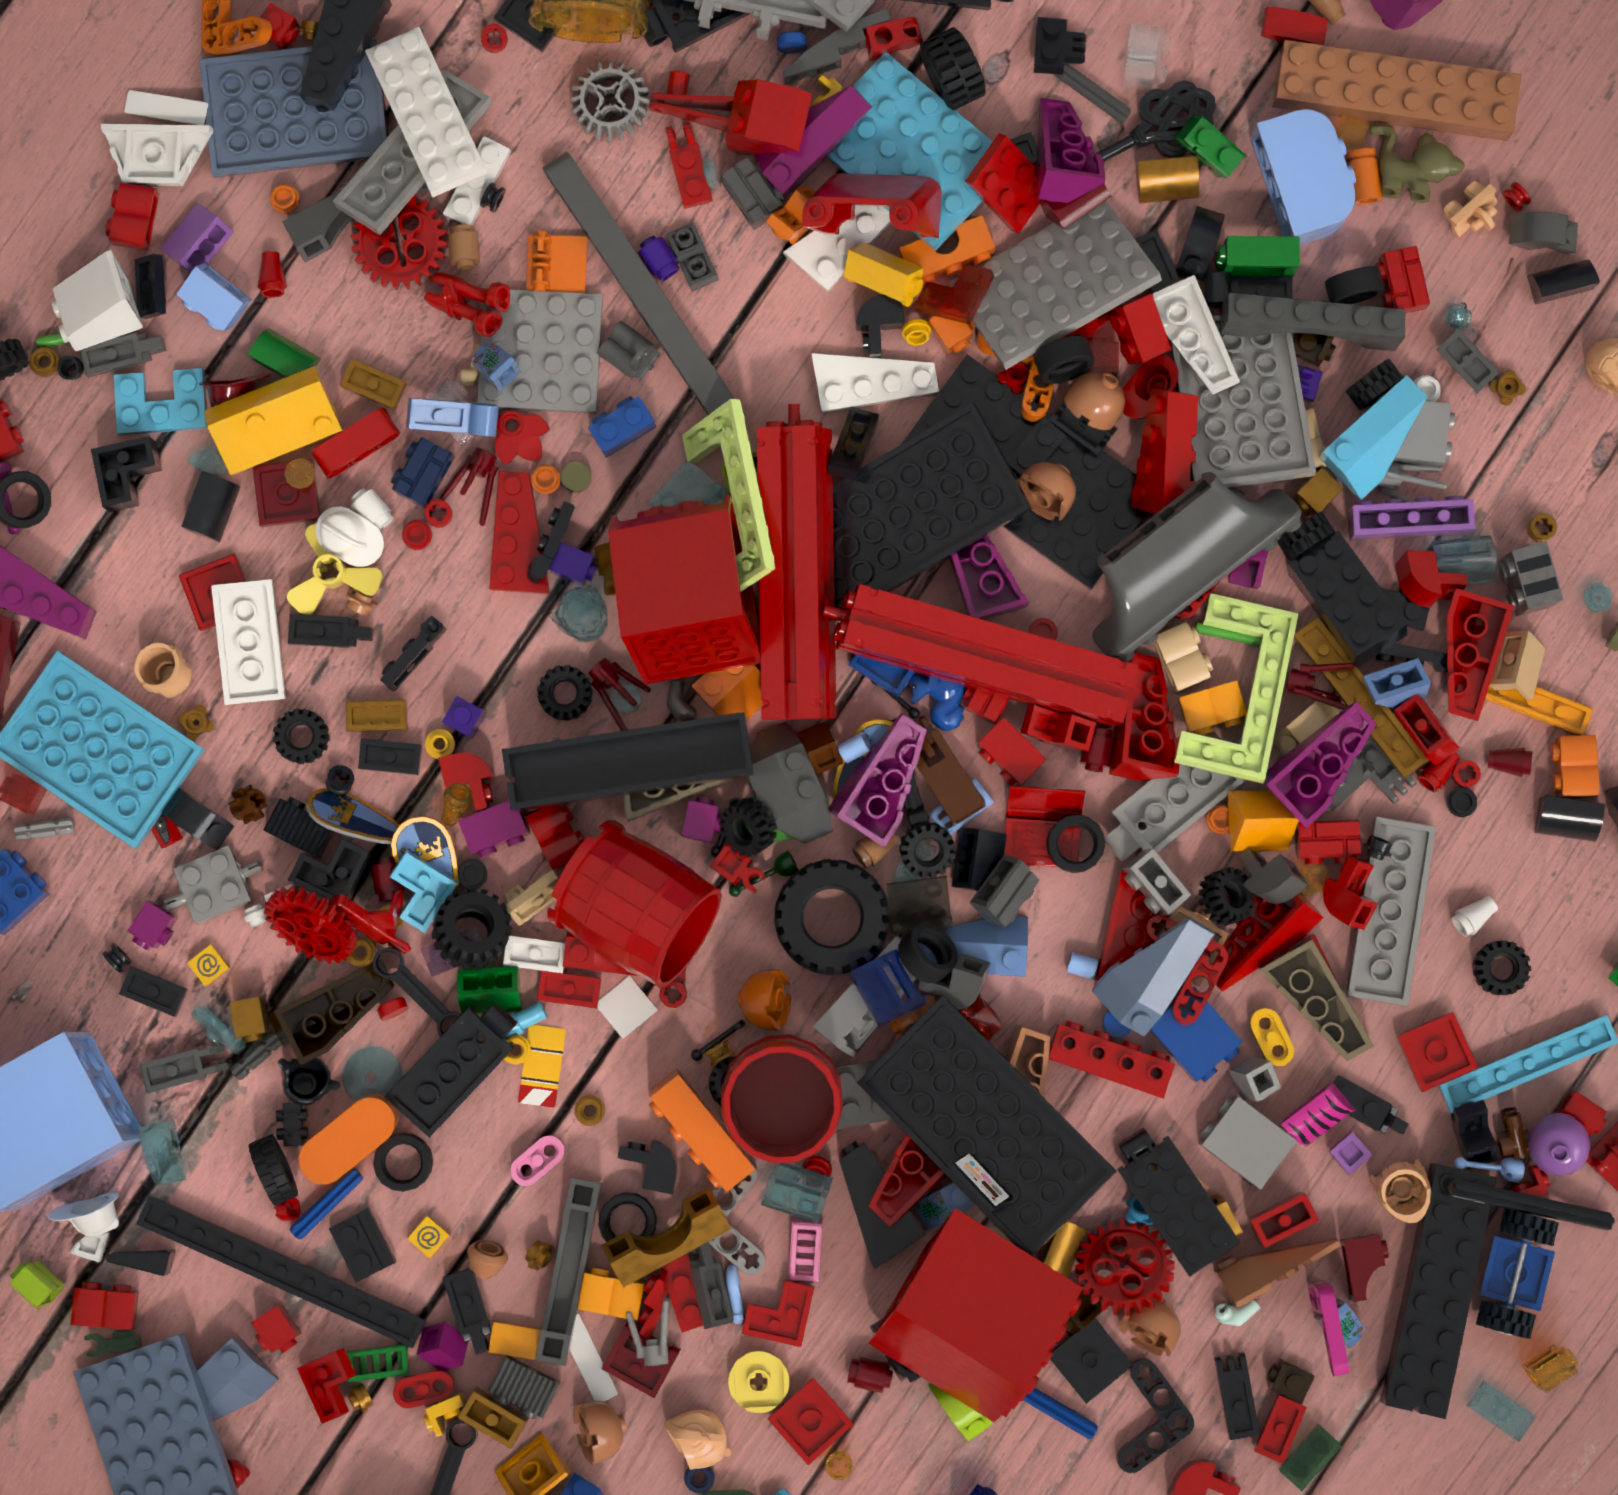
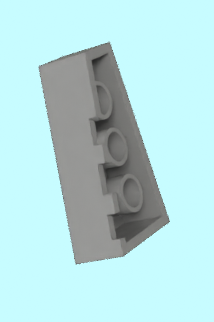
[813,936,917,1057]

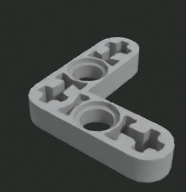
[709,1163,766,1275]

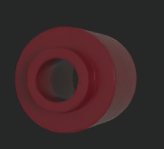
[1080,728,1114,773]
[371,857,405,902]
[847,1357,893,1393]

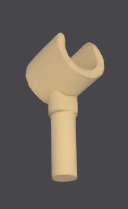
[461,344,480,386]

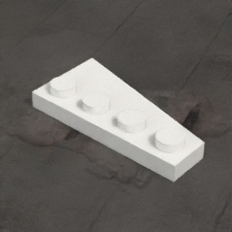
[783,205,891,293]
[1152,275,1240,394]
[812,353,939,413]

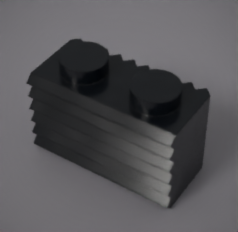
[263,796,335,859]

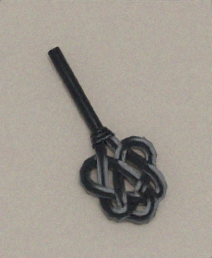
[1096,80,1216,162]

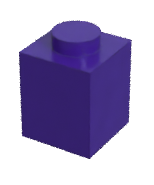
[549,542,598,587]
[442,696,486,739]

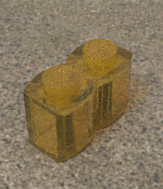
[1522,1344,1579,1393]

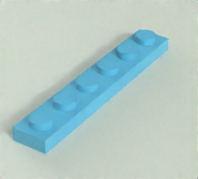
[1438,1015,1618,1113]

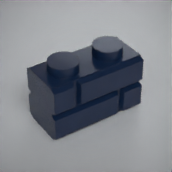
[391,437,455,509]

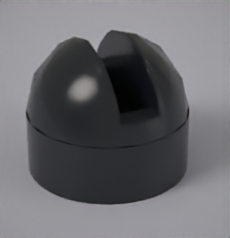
[57,356,84,380]

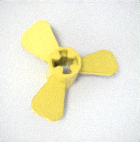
[287,523,383,615]

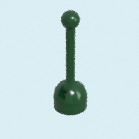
[729,850,799,897]

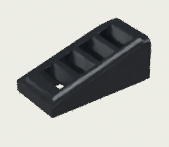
[106,1250,176,1276]

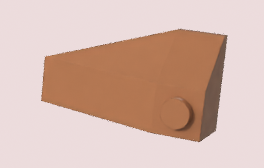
[1214,1238,1342,1308]

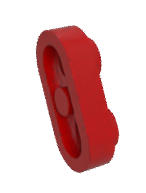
[393,1370,455,1409]

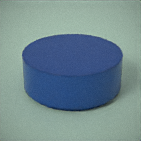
[777,31,807,54]
[1103,1010,1131,1038]

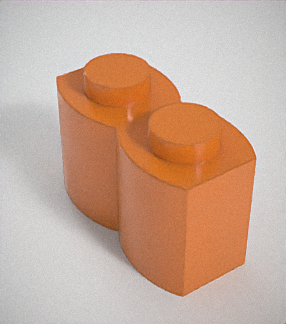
[1550,735,1599,798]

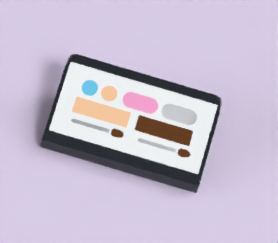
[949,1153,1010,1213]

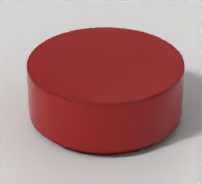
[377,997,409,1021]

